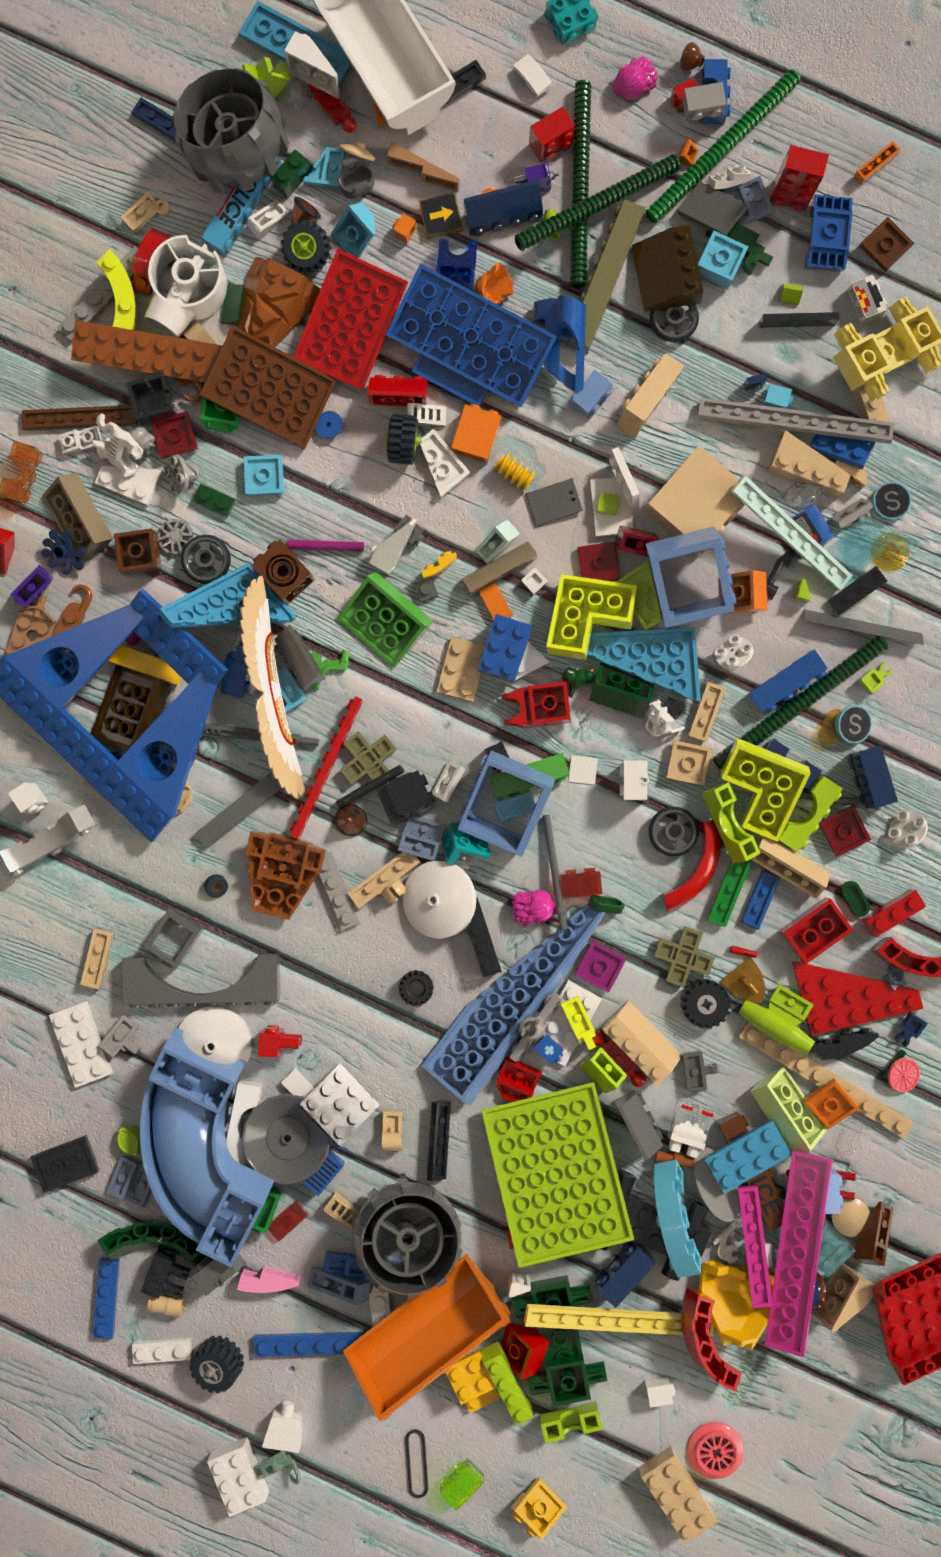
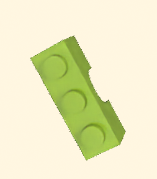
[540,1401,603,1444]

